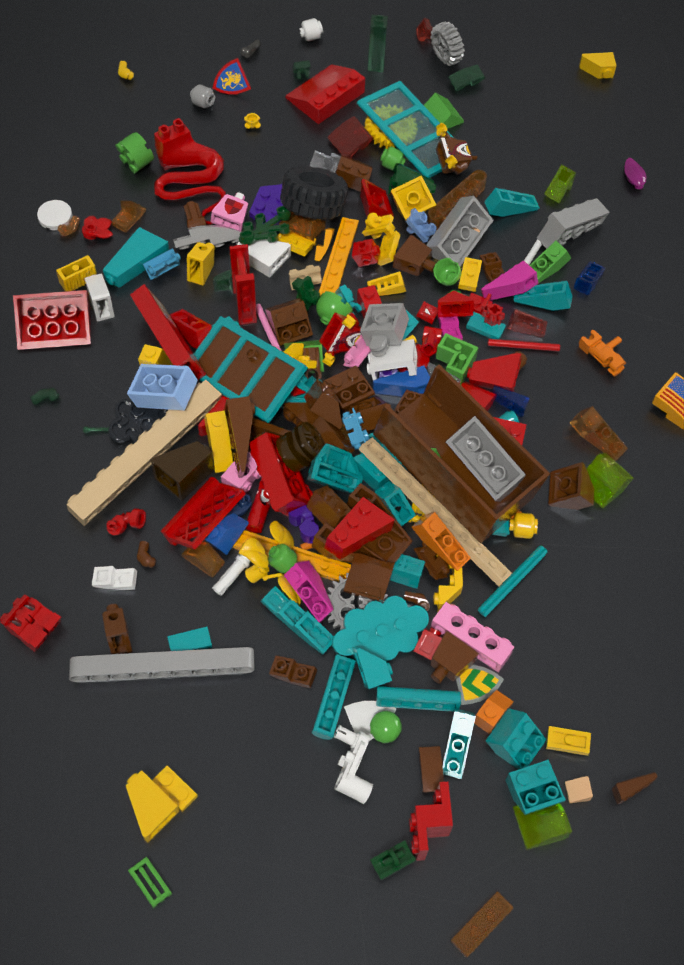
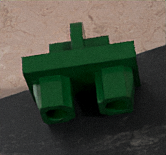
[292,276,320,311]
[370,840,416,881]

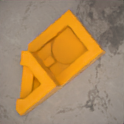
[315,228,335,261]

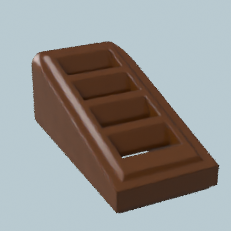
[612,772,658,804]

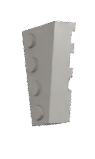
[537,198,610,249]

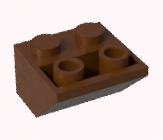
[265,298,313,346]
[324,366,375,410]

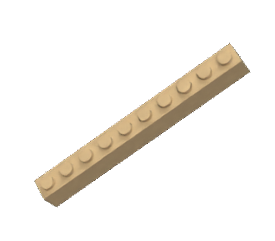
[67,380,222,526]

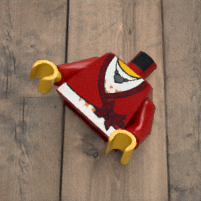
[319,312,361,367]

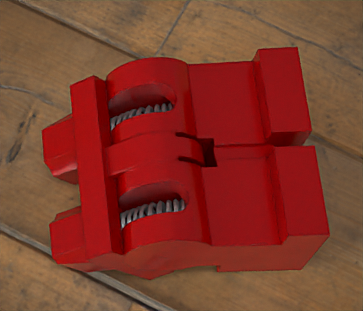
[0,594,61,652]

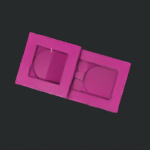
[438,317,463,340]

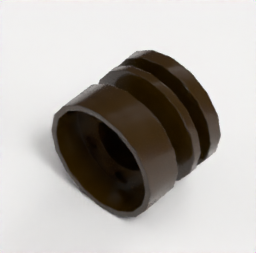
[276,422,325,473]

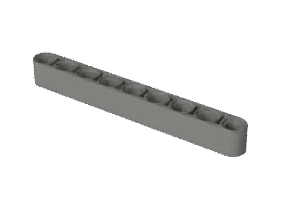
[69,647,255,683]

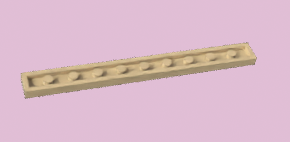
[359,437,512,586]

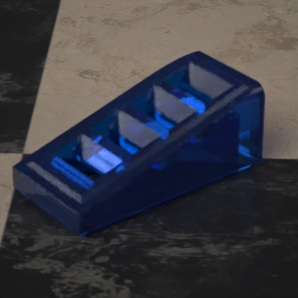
[574,261,606,295]
[493,386,529,418]

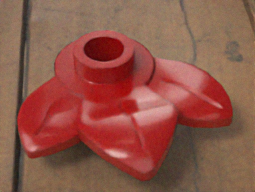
[82,216,113,240]

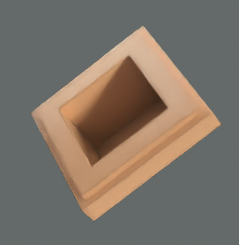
[565,776,593,803]

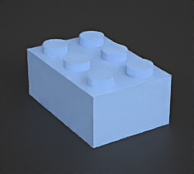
[127,364,198,411]

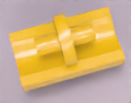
[362,213,395,239]

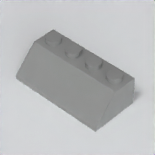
[427,196,493,266]
[446,416,526,502]

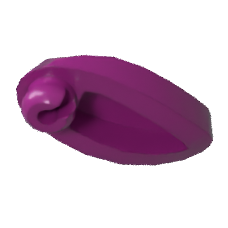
[624,158,646,190]

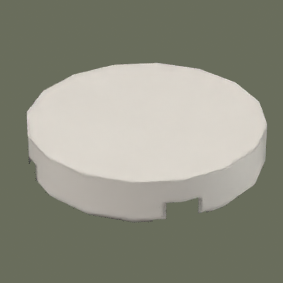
[37,200,72,230]

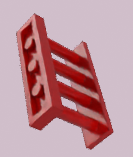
[230,244,257,325]

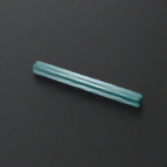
[478,545,548,617]

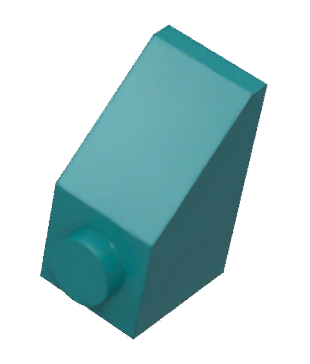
[352,646,393,689]

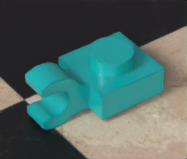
[335,284,362,313]

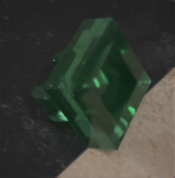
[292,60,311,80]

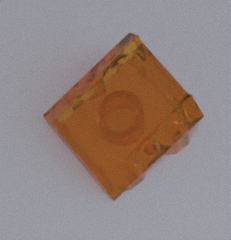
[279,211,326,241]

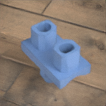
[406,208,437,243]

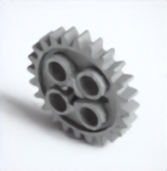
[327,573,388,630]

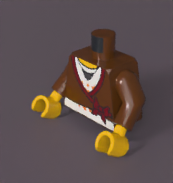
[436,123,478,175]

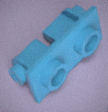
[143,248,181,280]
[342,408,370,450]

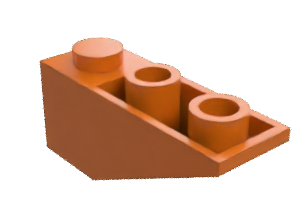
[412,512,471,571]

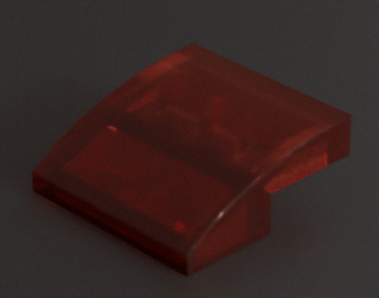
[327,116,374,158]

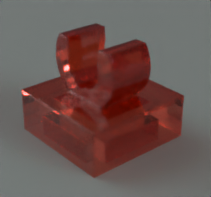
[416,18,433,42]

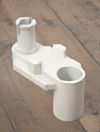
[334,725,373,804]

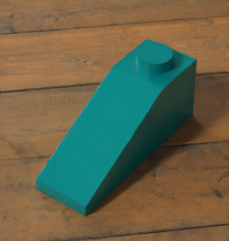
[484,188,540,217]
[514,281,573,311]

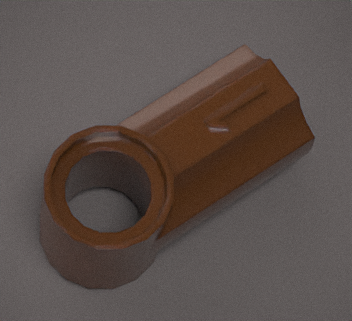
[184,201,206,228]
[303,347,322,379]

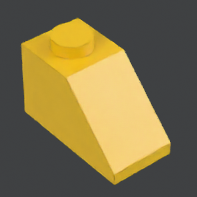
[579,52,616,79]

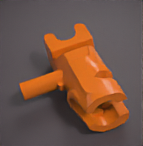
[579,330,626,377]

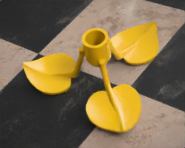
[239,521,301,606]

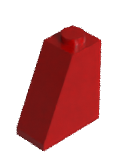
[467,353,522,393]

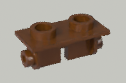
[414,542,450,580]

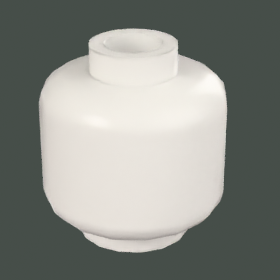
[299,18,323,42]

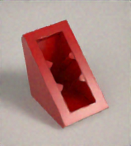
[437,290,474,317]

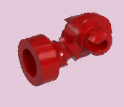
[106,508,146,535]

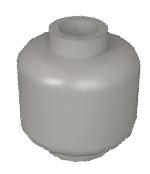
[190,85,215,109]

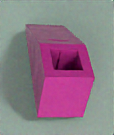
[481,261,538,300]
[284,561,334,622]

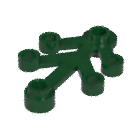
[239,206,291,245]

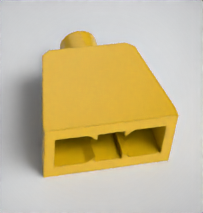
[187,242,215,286]

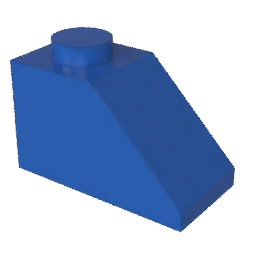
[204,513,249,555]

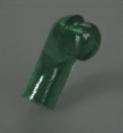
[30,388,59,405]

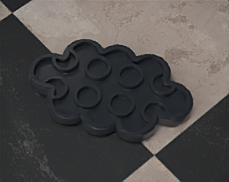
[108,399,168,443]

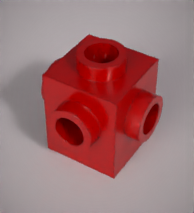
[352,239,380,267]

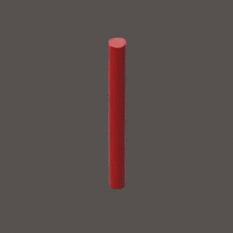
[488,339,560,351]

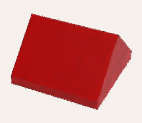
[360,179,394,217]

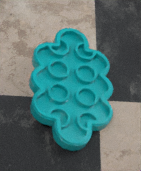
[332,596,429,661]

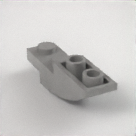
[173,225,242,250]

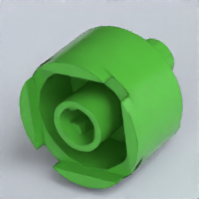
[115,132,154,174]

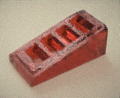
[507,309,548,337]

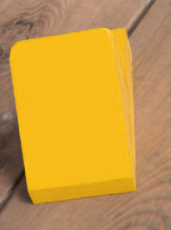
[283,343,317,368]

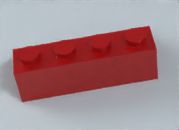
[249,432,310,513]

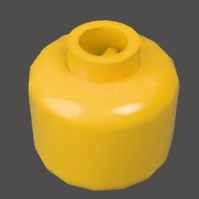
[509,513,538,539]

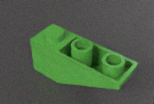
[529,240,571,283]

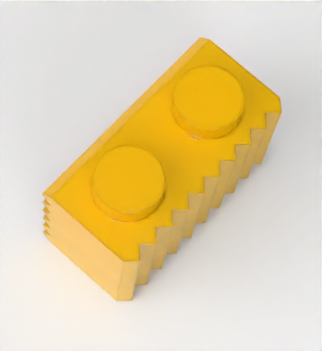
[56,255,97,292]

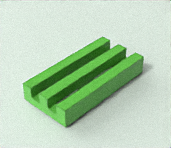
[128,857,172,908]

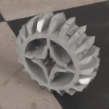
[430,21,465,66]

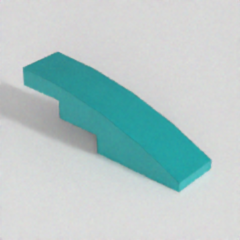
[260,586,333,654]

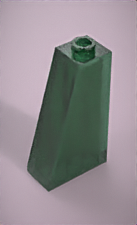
[368,15,388,72]

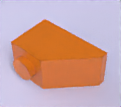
[474,690,514,734]

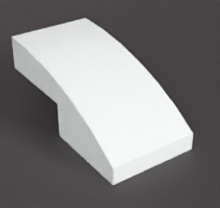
[92,566,137,590]

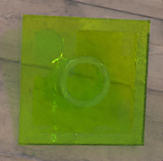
[513,803,572,850]

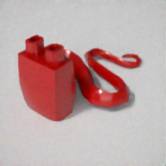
[154,118,226,225]

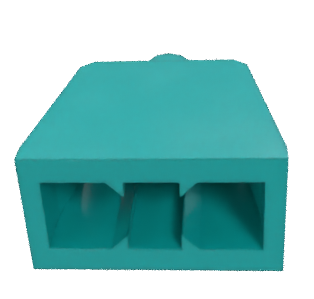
[374,481,416,526]

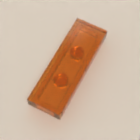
[451,891,513,958]

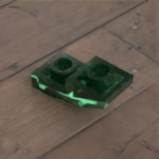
[448,65,485,92]
[213,270,232,291]

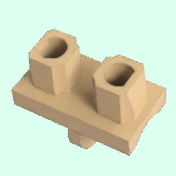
[289,265,322,290]

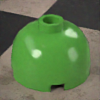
[316,291,353,325]

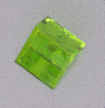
[587,453,634,508]

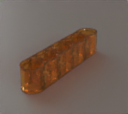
[427,170,487,230]

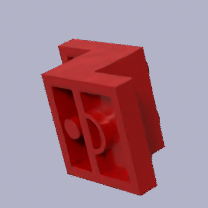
[409,782,453,861]

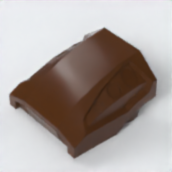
[343,553,395,602]

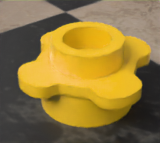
[244,113,261,129]

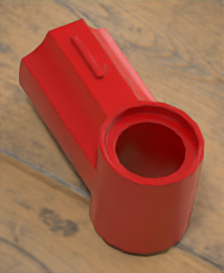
[421,326,443,357]

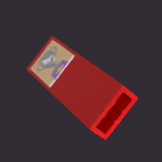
[130,284,206,380]

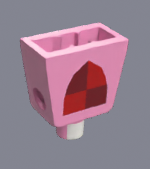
[211,192,248,231]

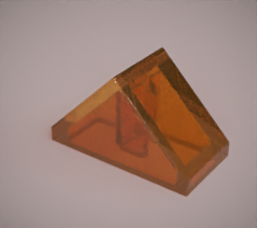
[181,541,225,578]

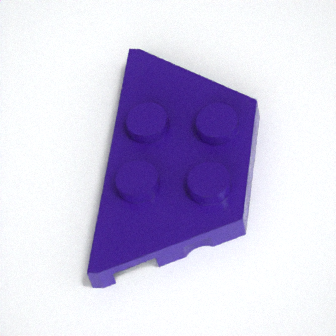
[249,184,283,234]

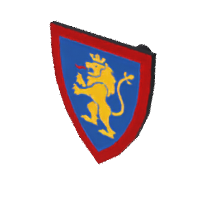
[212,58,252,94]

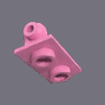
[343,334,371,367]

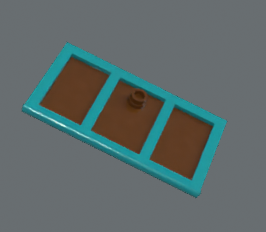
[194,316,308,423]

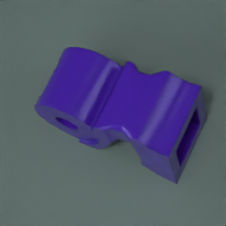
[288,505,319,544]

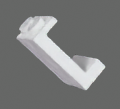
[367,339,418,380]

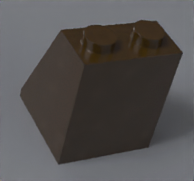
[151,441,214,501]

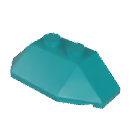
[307,444,363,493]

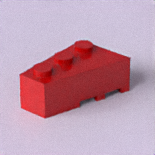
[324,497,395,560]

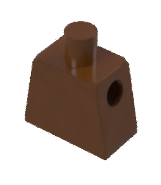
[393,235,436,276]
[102,604,133,654]
[430,631,479,684]

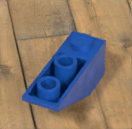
[373,366,430,397]

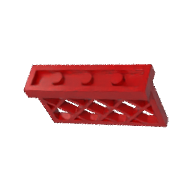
[161,477,246,550]

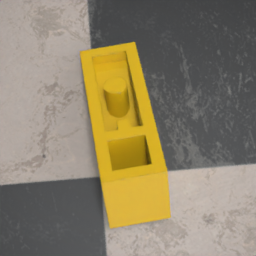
[204,411,233,474]

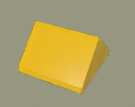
[391,176,436,221]

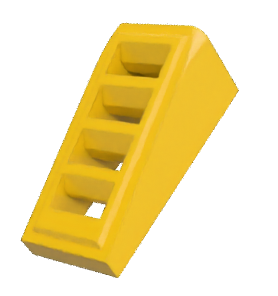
[367,271,406,296]

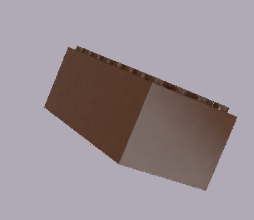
[373,364,550,544]

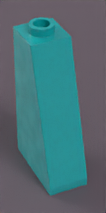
[103,227,169,288]

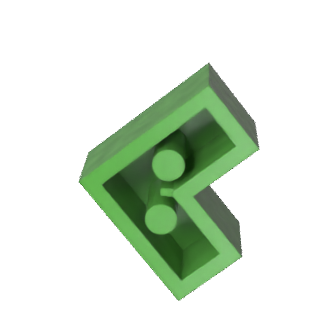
[436,333,478,385]

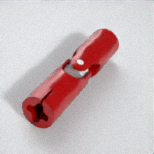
[245,477,271,534]

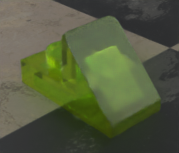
[544,164,576,203]

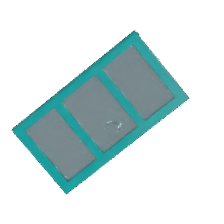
[357,81,454,178]

